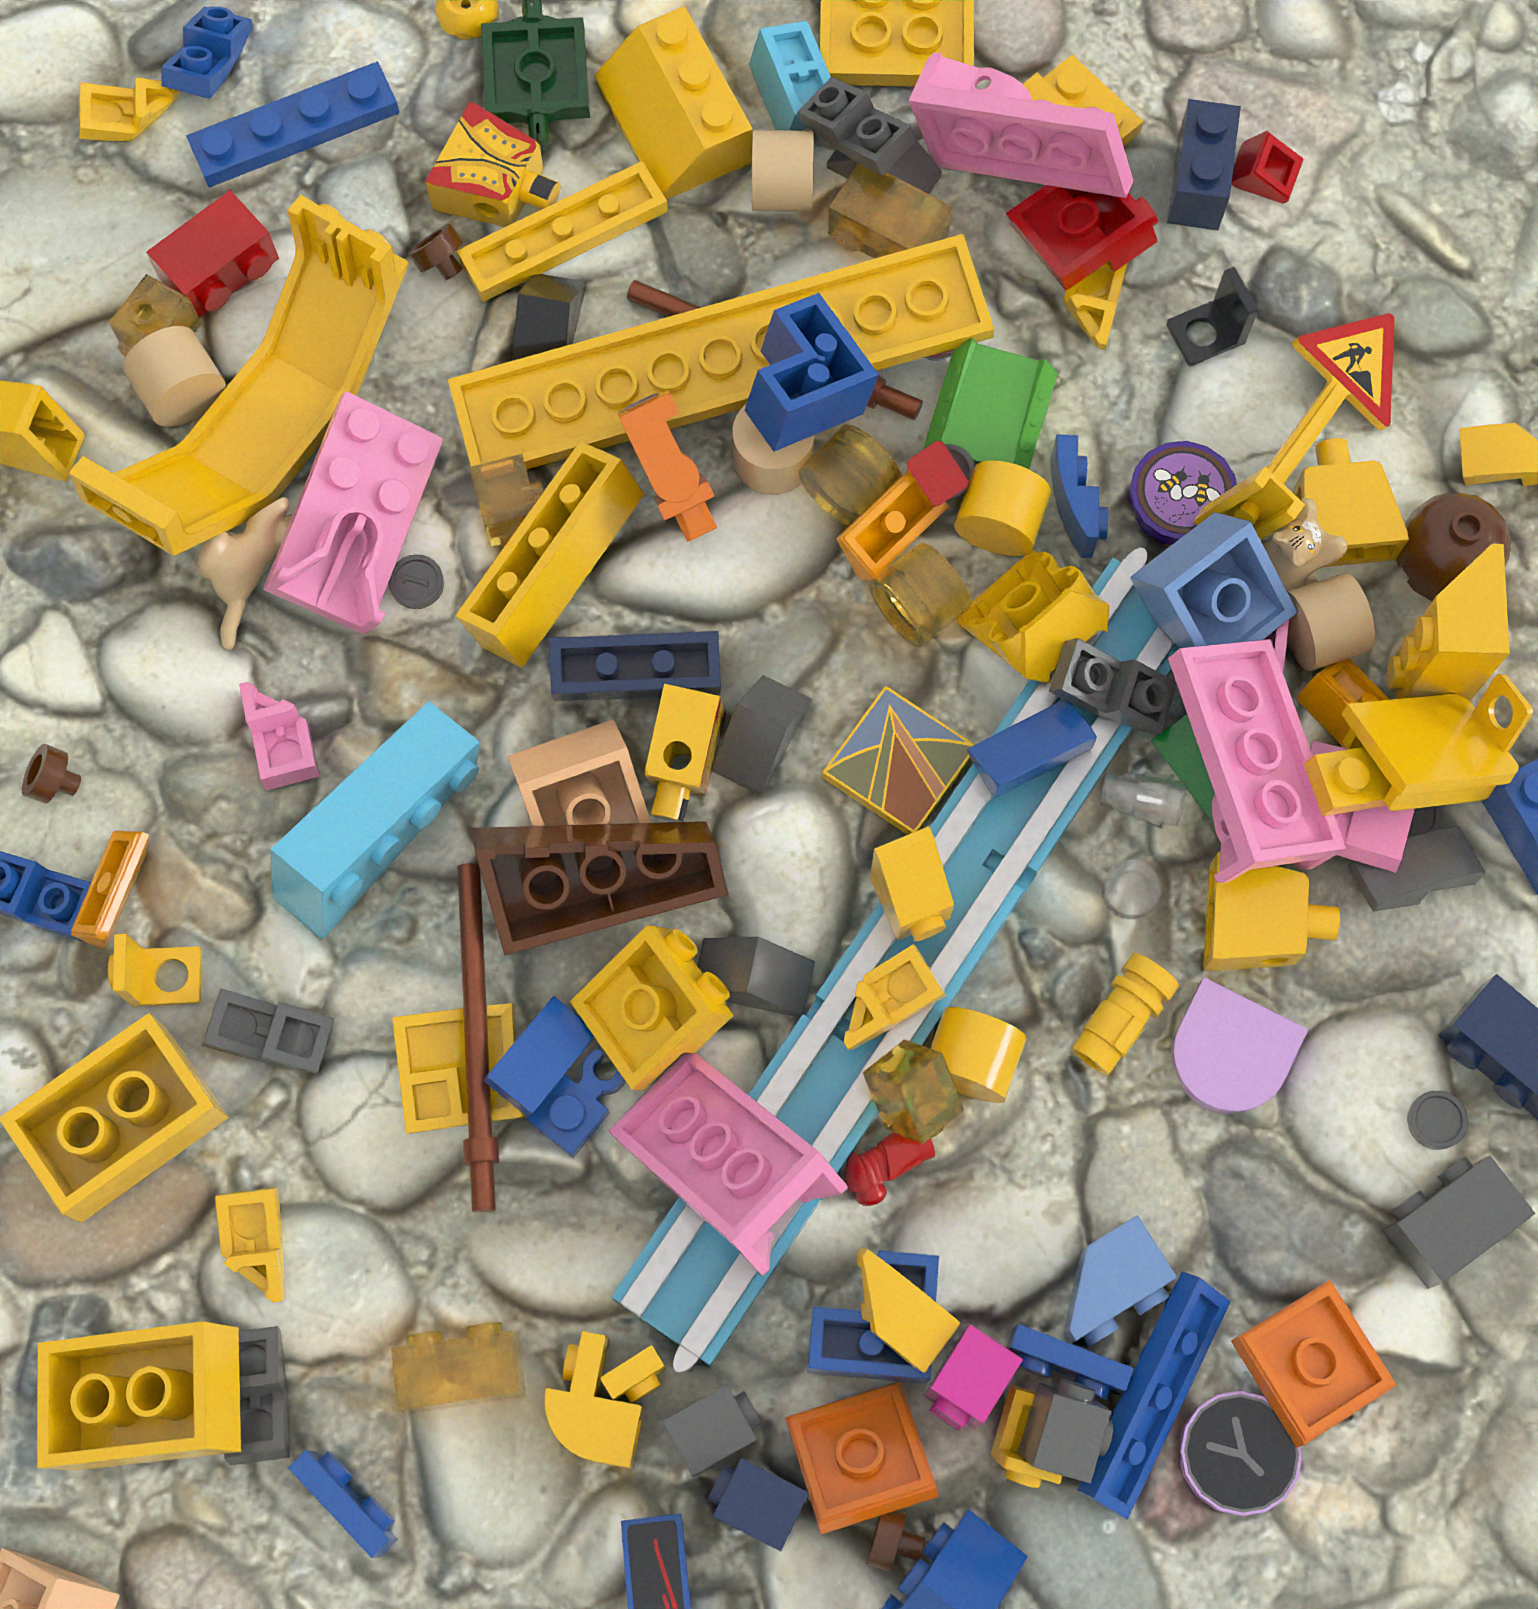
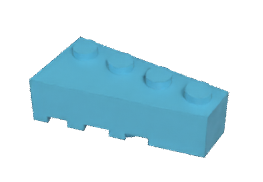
[270,701,480,940]

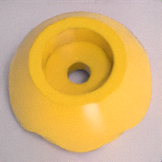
[435,0,499,40]

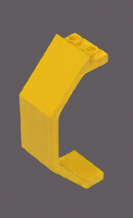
[69,195,409,556]

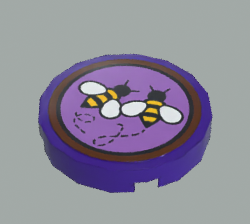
[1128,441,1237,545]

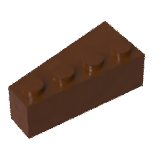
[471,821,728,956]

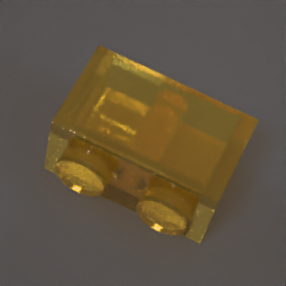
[828,163,952,259]

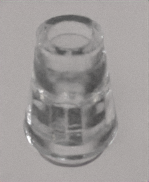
[1101,772,1187,829]

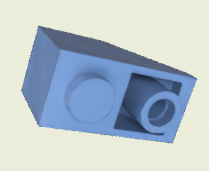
[1063,1215,1177,1347]

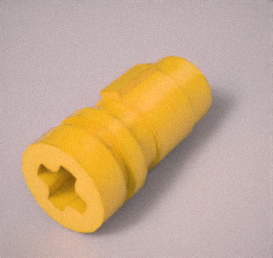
[1071,952,1180,1076]

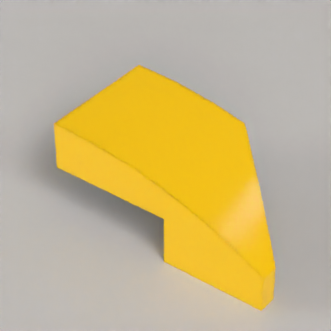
[79,78,180,141]
[1063,263,1127,350]
[1459,423,1538,486]
[843,944,947,1050]
[215,1187,285,1303]
[856,1247,961,1373]

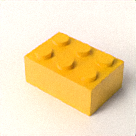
[0,1013,229,1223]
[37,1321,241,1471]

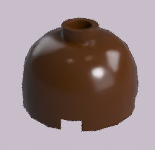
[1396,492,1511,602]

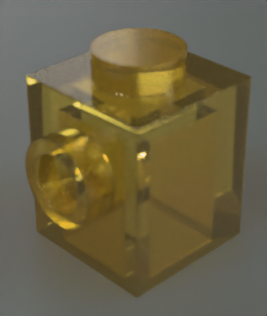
[109,274,201,357]
[469,454,543,547]
[862,1039,964,1144]

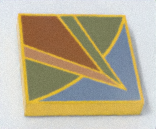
[822,686,975,835]

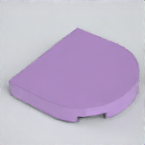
[1171,977,1309,1114]

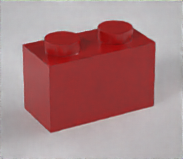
[146,190,279,320]

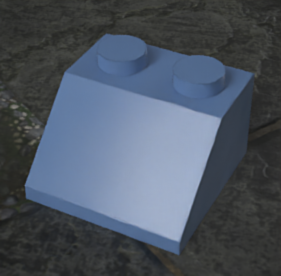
[1130,512,1298,648]

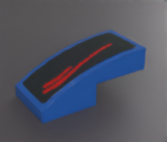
[621,1514,692,1609]

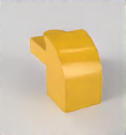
[545,1331,644,1469]

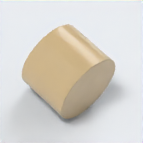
[752,130,814,212]
[123,326,226,427]
[732,404,814,495]
[1287,573,1375,671]

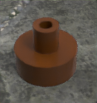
[408,224,463,280]
[22,743,81,804]
[866,1509,925,1572]

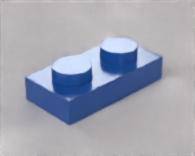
[1006,1324,1133,1400]
[288,1450,398,1558]

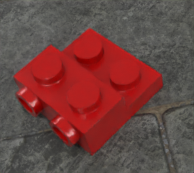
[1006,185,1159,291]

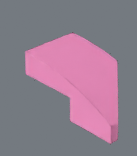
[239,682,320,791]

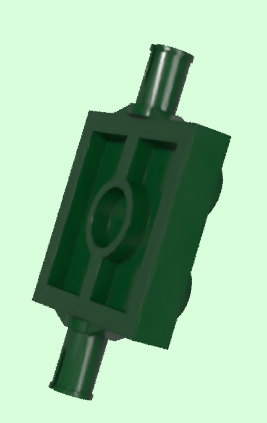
[481,0,590,152]

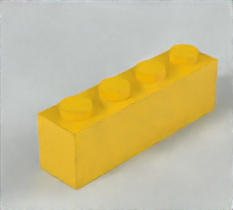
[455,441,645,668]

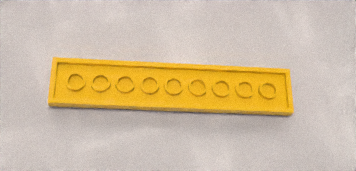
[448,234,994,484]

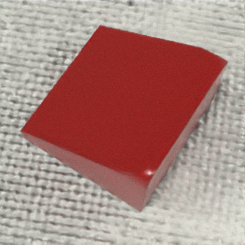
[1231,131,1304,204]
[907,440,969,506]

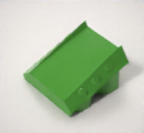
[923,338,1058,469]

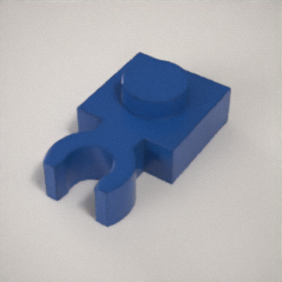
[527,1049,626,1158]

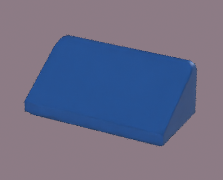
[967,700,1097,799]

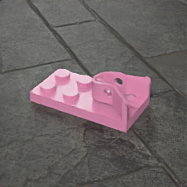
[908,52,1134,198]
[263,391,444,635]
[1168,639,1346,883]
[608,1053,848,1276]

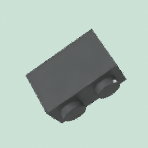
[1383,1155,1536,1289]

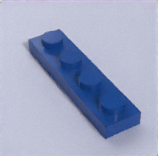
[186,61,400,188]
[1077,1271,1231,1520]

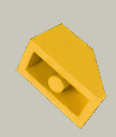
[870,826,954,941]

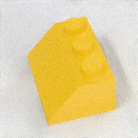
[594,6,753,200]
[1387,544,1510,701]

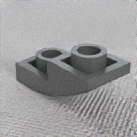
[797,77,917,176]
[1049,638,1177,735]
[1347,826,1485,912]

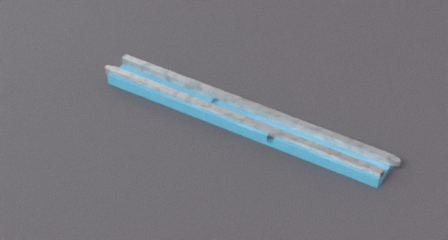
[611,548,1180,1374]

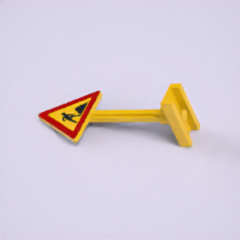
[1193,313,1395,540]

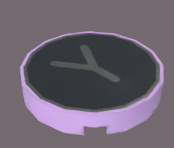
[1179,1391,1302,1516]

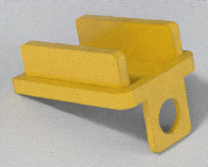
[1341,674,1533,811]

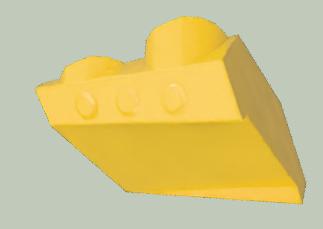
[957,549,1110,683]

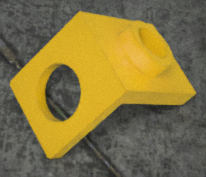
[108,933,202,1007]

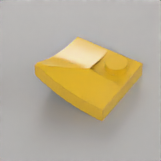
[392,1003,525,1134]

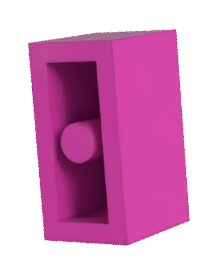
[923,1325,1023,1431]

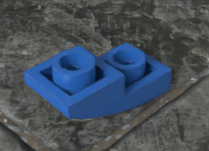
[161,6,252,99]
[1051,434,1109,558]
[0,851,91,942]
[483,996,594,1118]

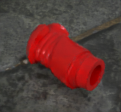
[845,1124,935,1206]

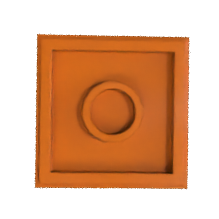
[1231,1280,1397,1448]
[785,1381,938,1534]

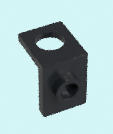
[1166,267,1258,366]

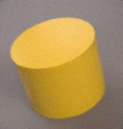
[954,460,1052,556]
[922,1007,1027,1103]

